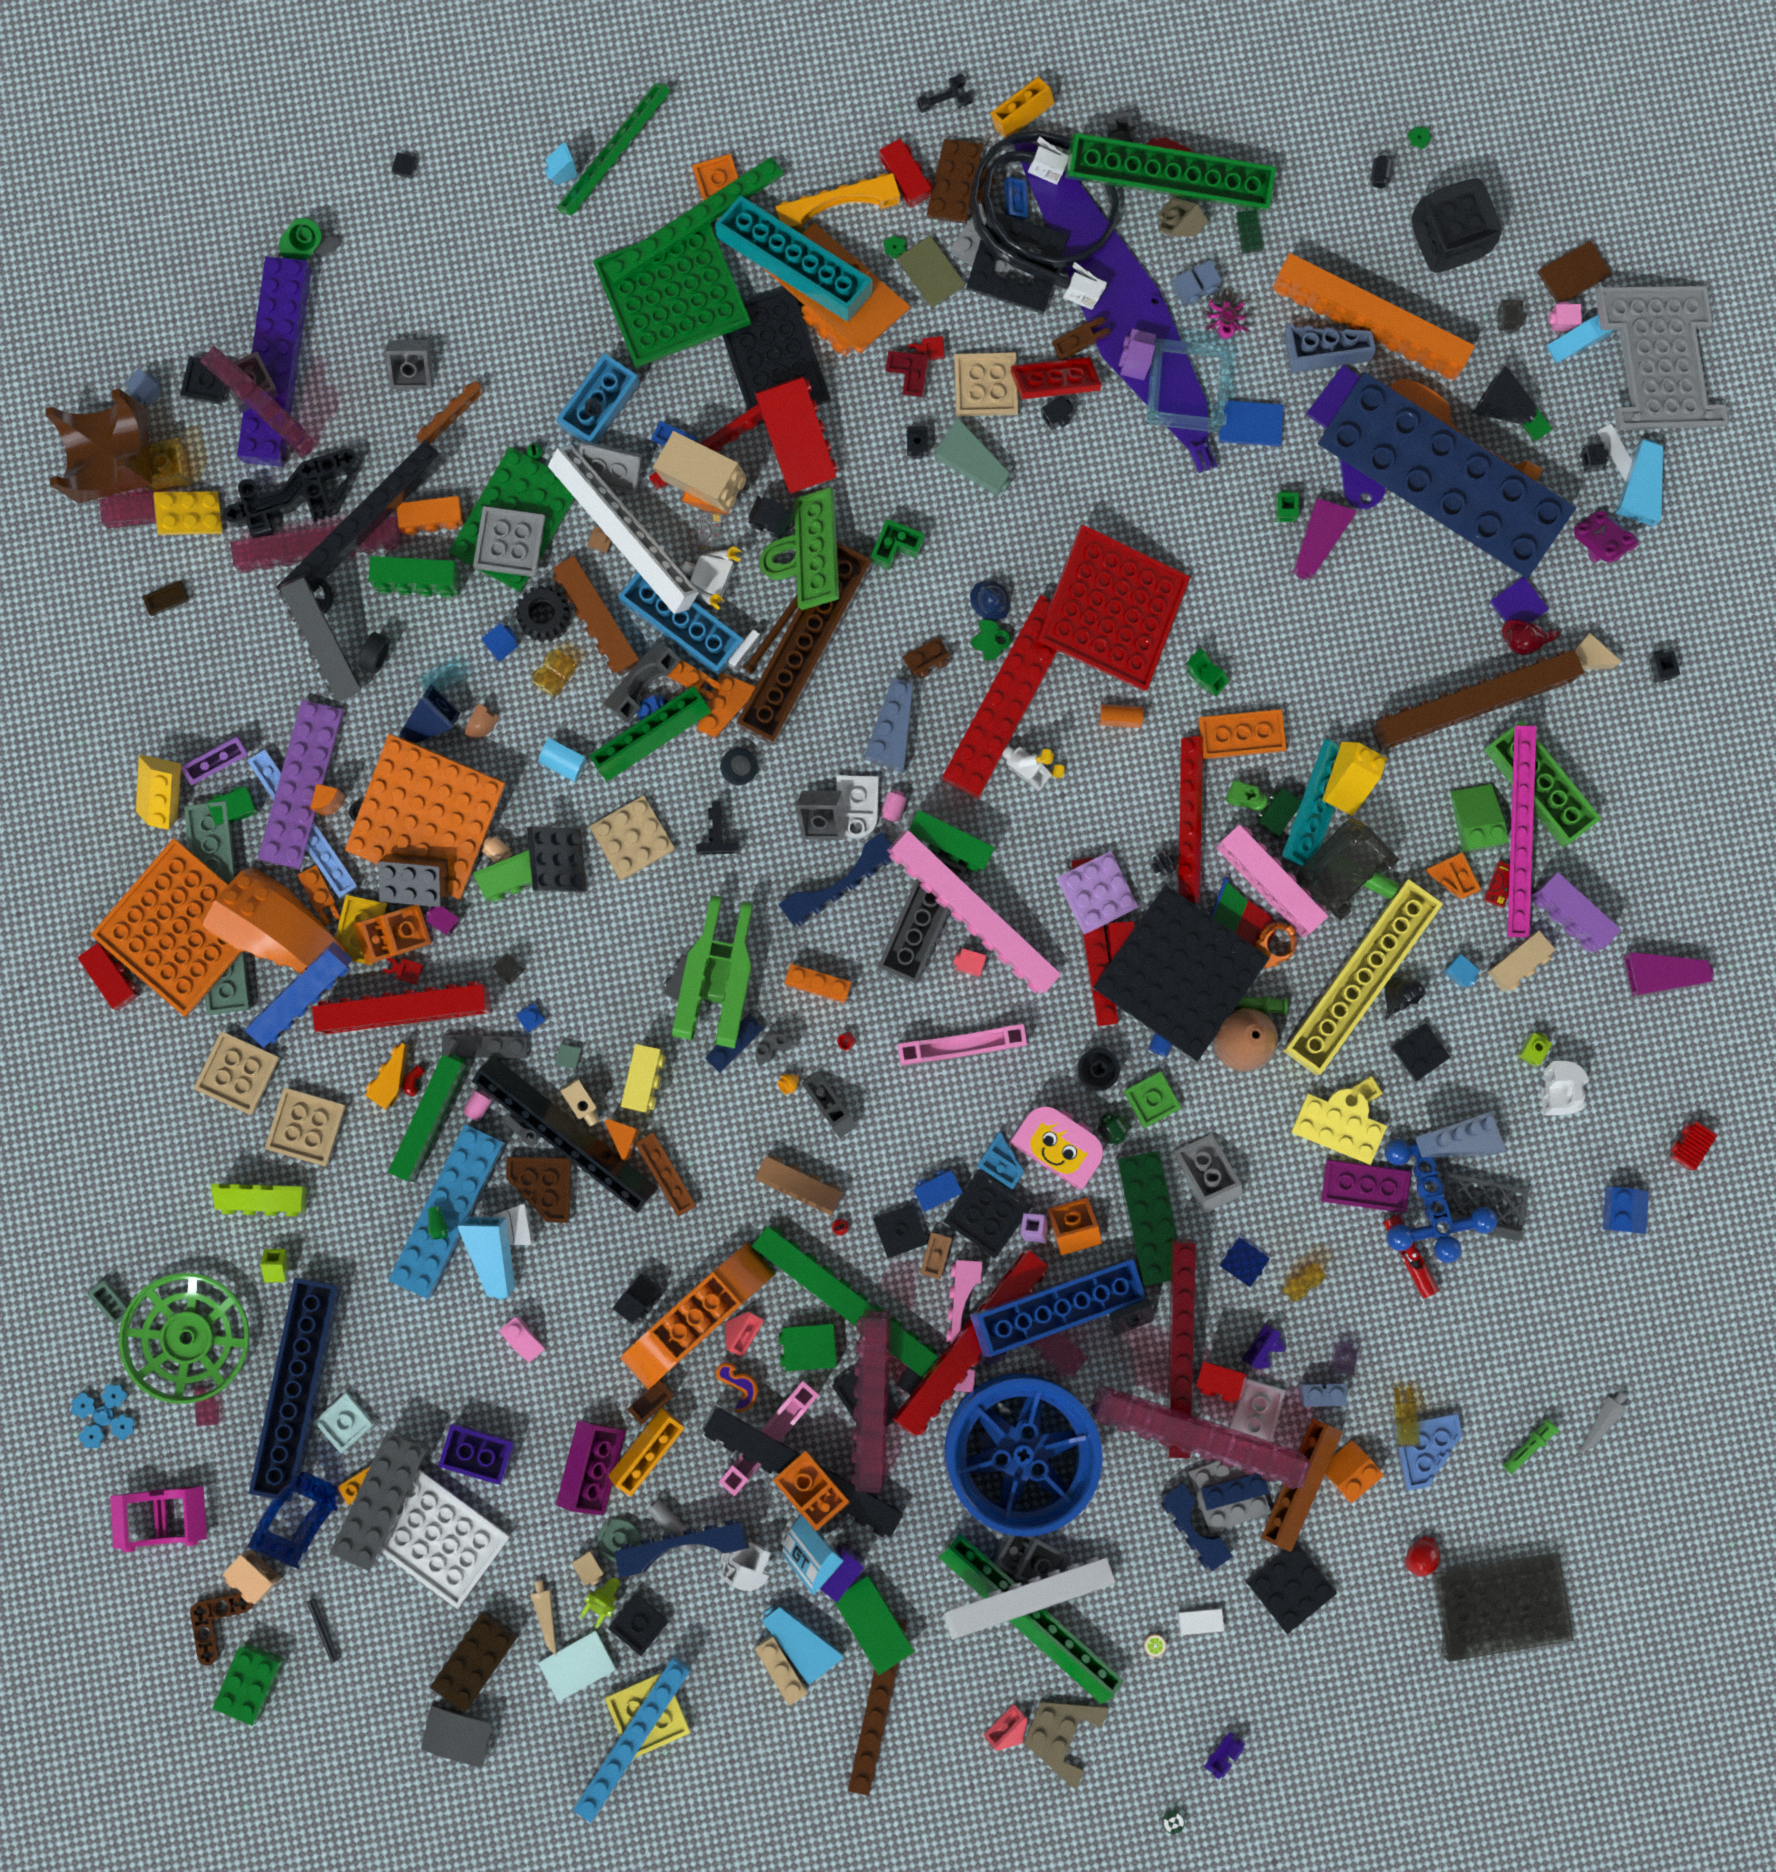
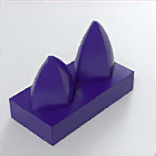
[1242,1324,1286,1370]

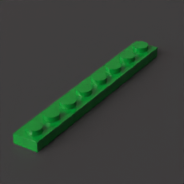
[556,83,670,216]

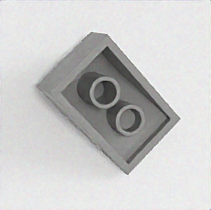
[1174,1134,1242,1213]

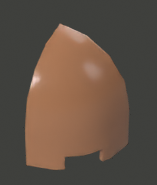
[465,703,499,739]

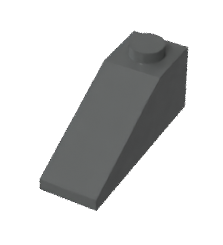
[801,1071,857,1138]

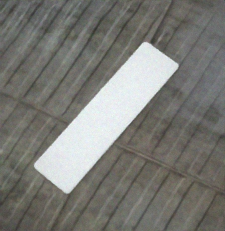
[1598,424,1632,481]

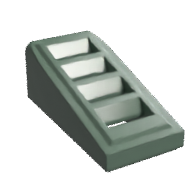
[87,1278,128,1326]

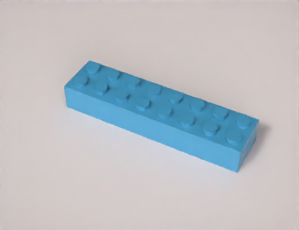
[388,1124,506,1299]

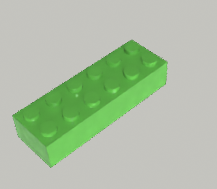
[1484,720,1601,848]

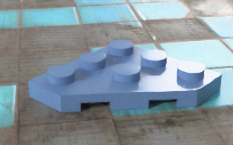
[1393,1414,1463,1490]

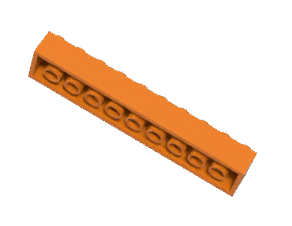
[1272,253,1475,380]

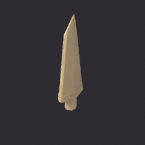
[530,1580,557,1657]

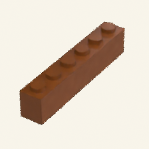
[552,555,639,677]
[1261,1418,1343,1552]

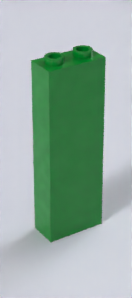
[387,1053,468,1182]

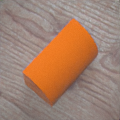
[1099,704,1143,728]
[310,784,346,816]

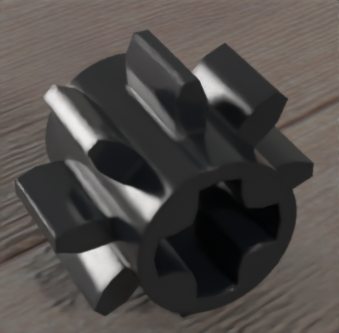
[1151,851,1178,877]

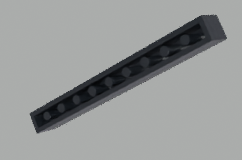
[276,440,444,591]
[472,1056,659,1214]
[702,1405,904,1538]

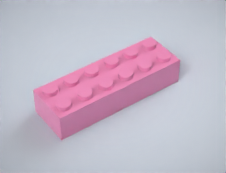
[1216,824,1328,938]

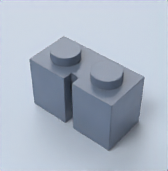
[1172,260,1222,306]
[1299,1382,1347,1407]

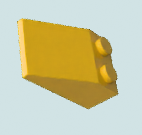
[1322,742,1387,816]

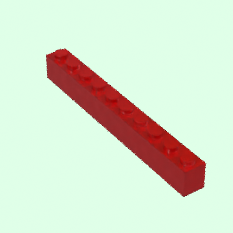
[892,1250,1049,1436]

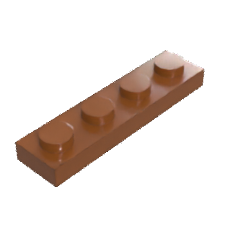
[416,380,484,444]
[635,1132,696,1217]

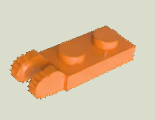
[667,660,721,700]
[297,865,341,926]

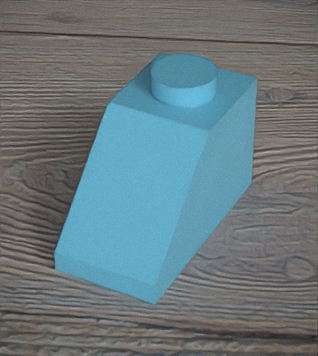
[544,142,578,186]

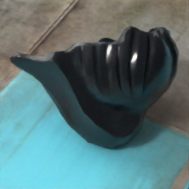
[1384,977,1426,1020]

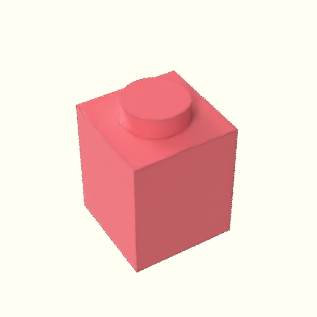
[953,948,986,978]

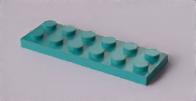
[1282,739,1340,872]

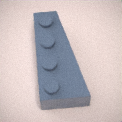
[1283,324,1376,373]
[864,677,913,774]

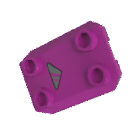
[1573,511,1639,563]

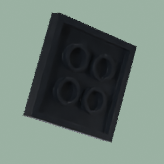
[527,826,587,893]
[943,1169,1032,1259]
[1245,1541,1338,1634]

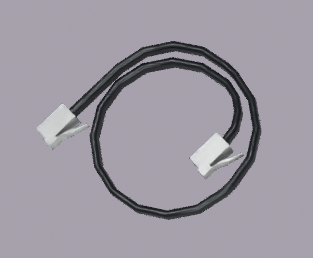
[969,130,1119,310]

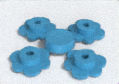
[71,1384,135,1449]

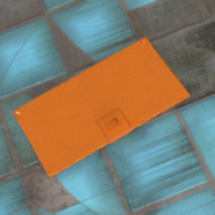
[763,223,911,354]

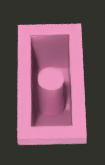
[499,1316,546,1363]

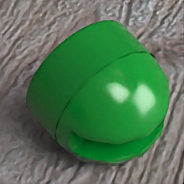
[526,442,543,460]

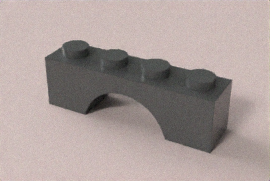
[603,640,681,723]

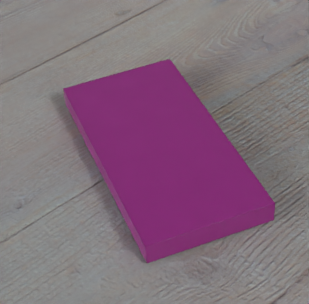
[1321,1159,1411,1213]

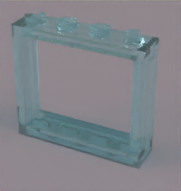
[1146,338,1232,432]

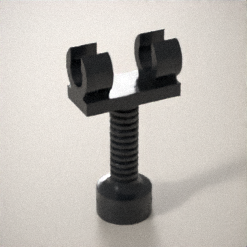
[916,74,973,113]

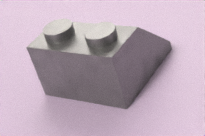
[385,340,432,389]
[796,791,845,840]

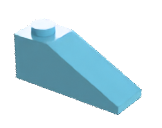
[1546,314,1614,364]

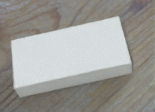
[728,630,761,671]
[1178,1608,1224,1635]

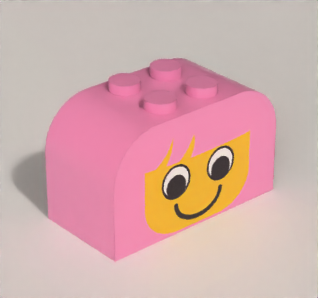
[1009,1107,1103,1190]

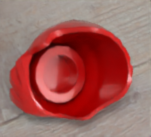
[1404,1536,1440,1577]

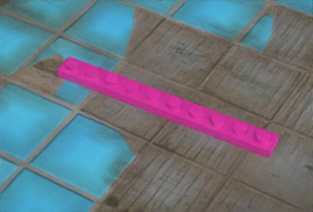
[1508,726,1536,937]

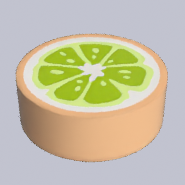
[1144,1634,1166,1657]

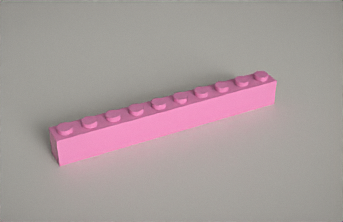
[887,830,1061,993]

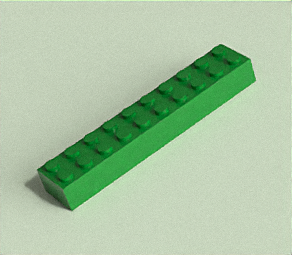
[1065,133,1276,211]

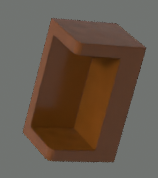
[627,1378,676,1425]

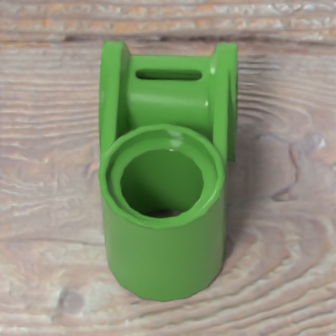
[1225,780,1268,811]

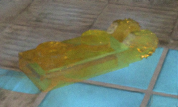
[1393,1388,1420,1447]

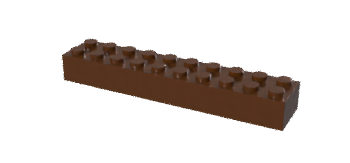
[736,542,872,746]
[1371,649,1584,752]

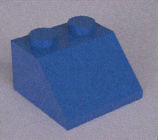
[1603,1187,1649,1234]

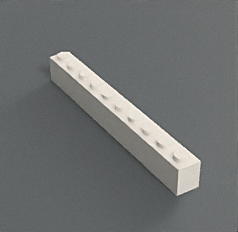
[548,445,699,614]

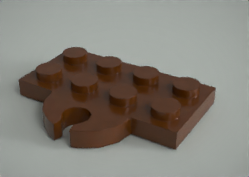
[926,139,996,224]

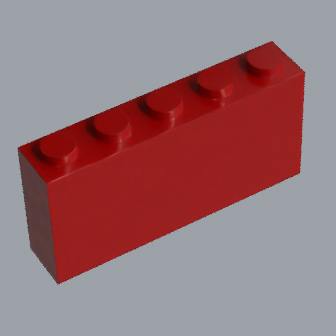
[754,376,838,494]

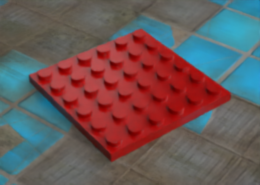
[1036,525,1190,691]

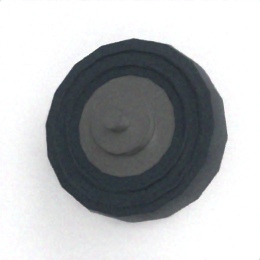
[720,748,758,786]

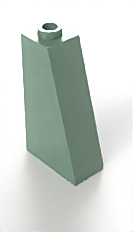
[935,419,1011,496]

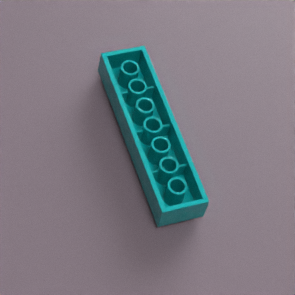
[715,195,873,322]

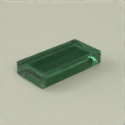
[1235,210,1263,254]

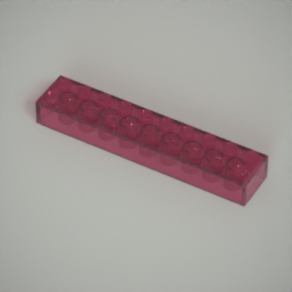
[1090,1384,1311,1489]

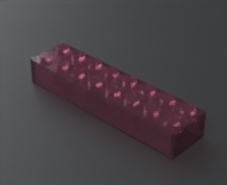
[851,1310,891,1493]

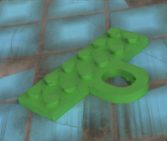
[759,487,839,610]

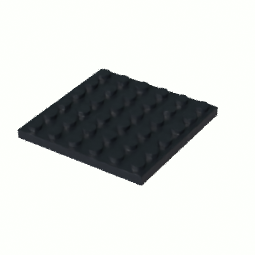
[1092,885,1270,1062]

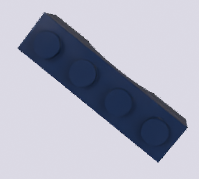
[1160,1482,1233,1571]

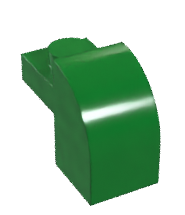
[1186,648,1230,697]

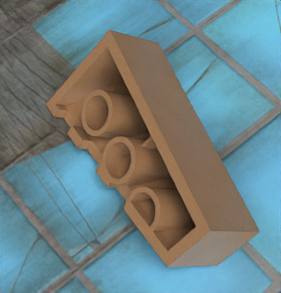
[755,1154,843,1216]

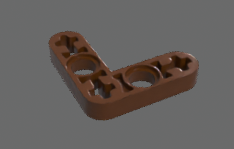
[190,1593,254,1666]

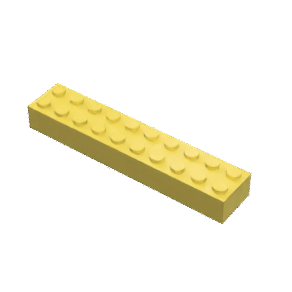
[1282,879,1443,1076]

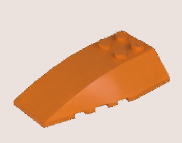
[201,867,346,973]

